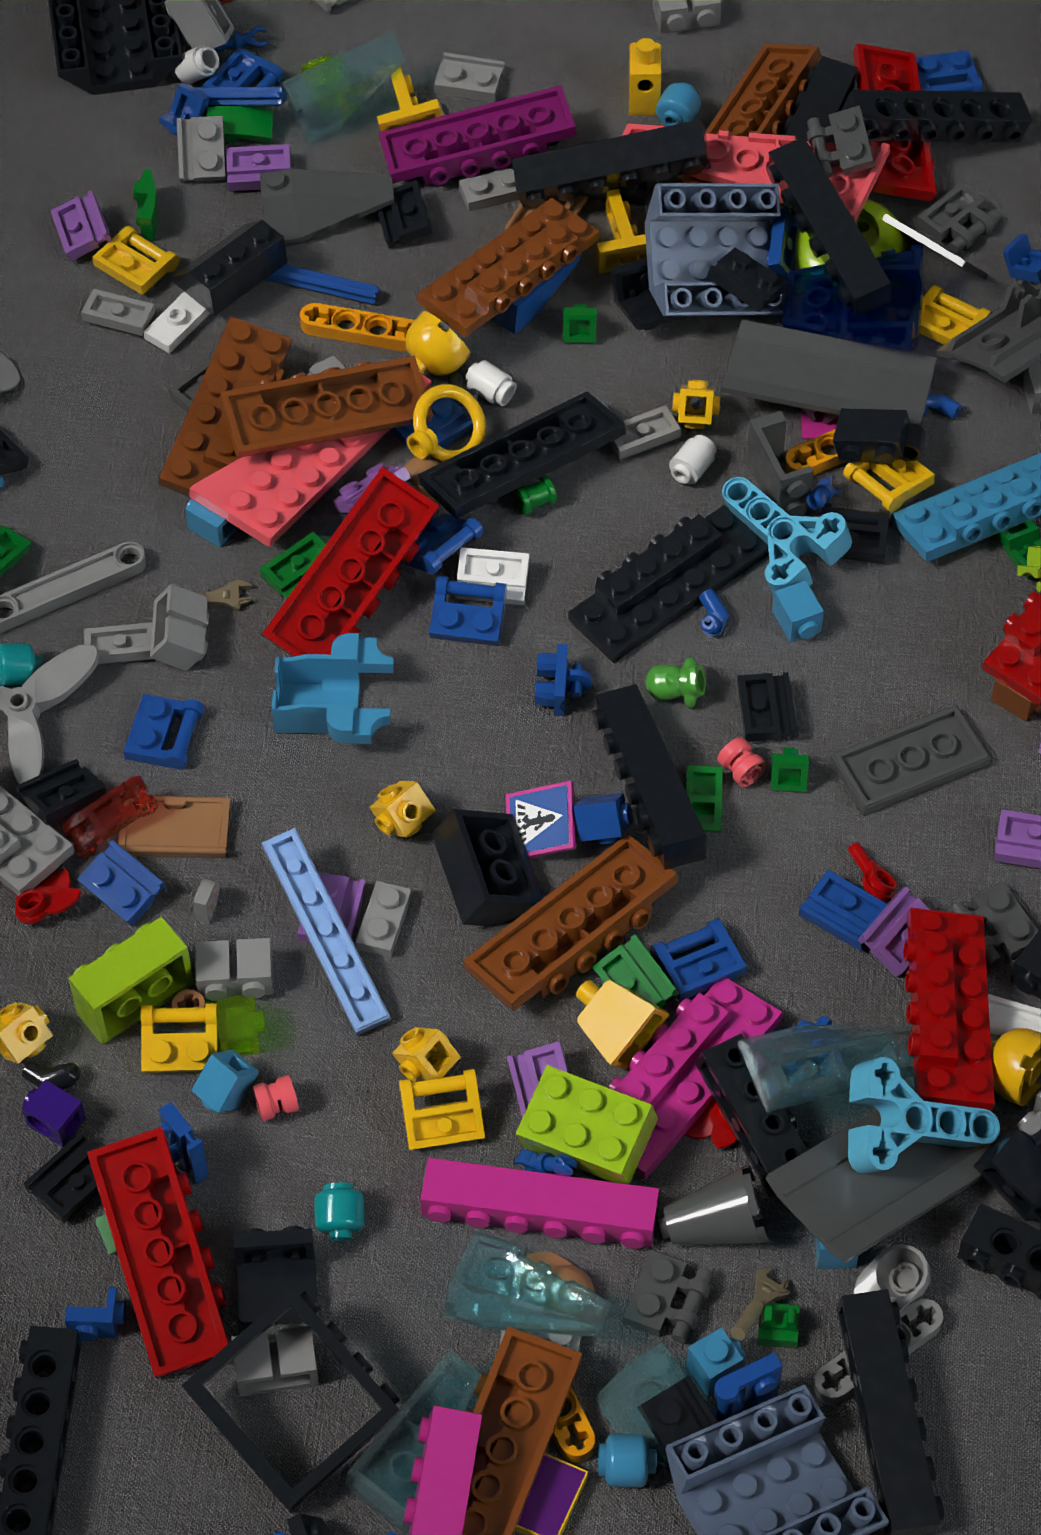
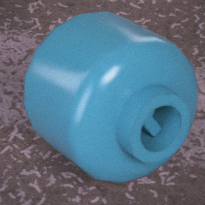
[656,82,702,126]
[598,1433,657,1488]

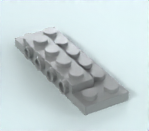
[0,786,75,896]

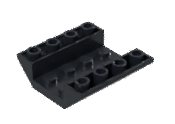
[48,0,183,95]

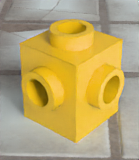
[672,379,721,429]
[369,781,436,838]
[0,1002,53,1064]
[392,1027,461,1082]

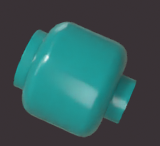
[0,643,42,688]
[313,1182,365,1241]

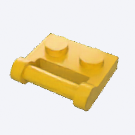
[92,226,180,295]
[906,284,993,345]
[843,456,935,513]
[141,1003,218,1074]
[399,1069,485,1150]

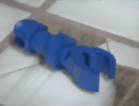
[213,27,269,52]
[807,475,840,510]
[513,1150,577,1176]

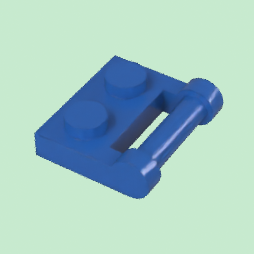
[203,47,285,107]
[916,50,983,92]
[402,513,484,574]
[429,575,507,646]
[123,694,205,769]
[650,918,747,1001]
[712,1352,783,1422]

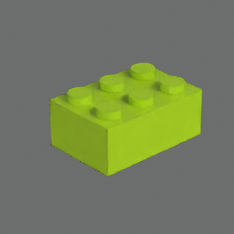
[68,916,194,1045]
[515,1065,658,1184]

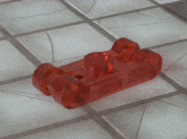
[62,776,158,857]

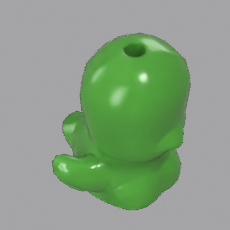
[645,657,706,708]

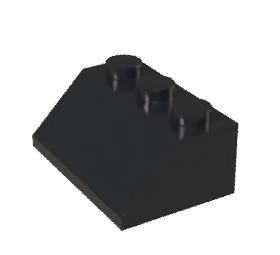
[171,220,288,316]
[432,809,543,927]

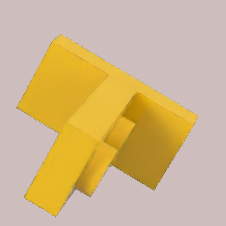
[376,64,442,132]
[596,189,647,274]

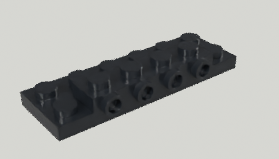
[418,391,626,519]
[568,505,769,663]

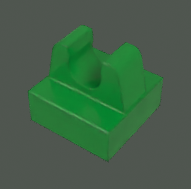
[563,303,597,343]
[771,747,809,792]
[757,1303,800,1349]

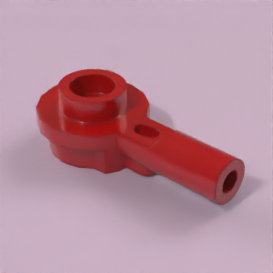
[848,842,897,902]

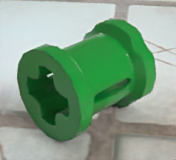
[513,475,557,516]

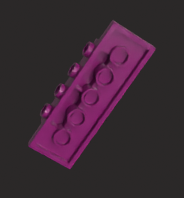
[378,85,577,186]

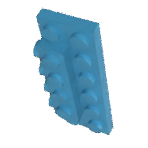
[892,453,1041,562]

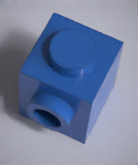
[573,793,633,844]

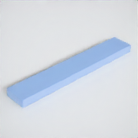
[262,828,390,1036]

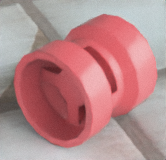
[717,737,767,787]
[252,1074,299,1122]

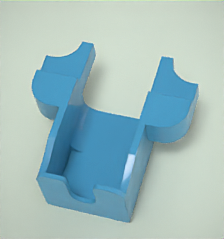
[272,633,394,744]

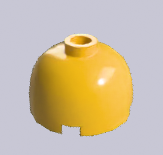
[405,311,470,376]
[991,1028,1041,1107]

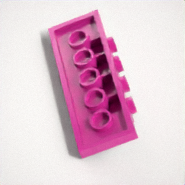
[608,978,783,1180]

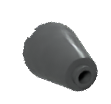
[658,1165,769,1245]

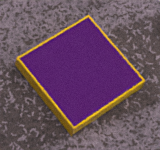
[515,1453,589,1535]

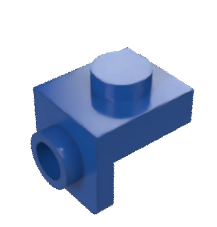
[159,82,210,136]
[1003,234,1041,283]
[65,1287,126,1342]

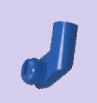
[923,393,962,419]
[699,589,729,636]

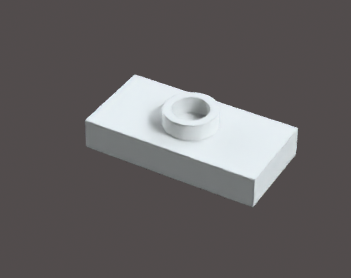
[143,292,210,354]

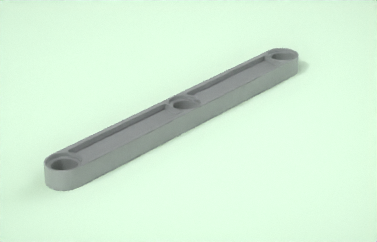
[0,541,146,634]

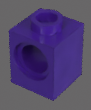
[22,1079,86,1147]

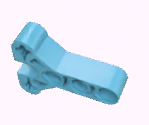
[722,477,852,596]
[848,1057,1000,1174]

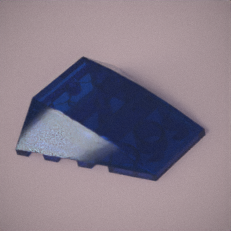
[782,244,924,352]

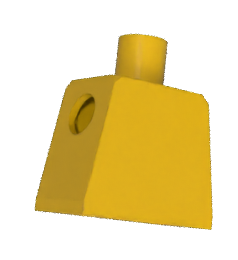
[628,38,661,116]
[576,979,670,1070]

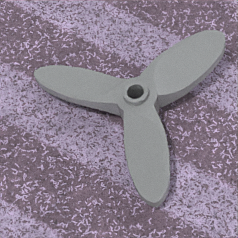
[0,644,99,784]

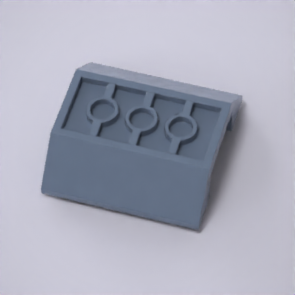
[645,183,787,317]
[665,1384,889,1535]

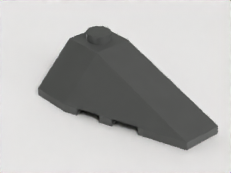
[260,169,395,245]

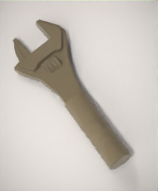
[197,579,253,611]
[730,1267,790,1340]

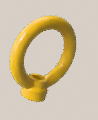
[407,384,486,462]

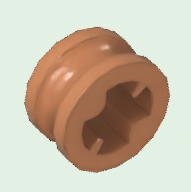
[171,989,205,1028]

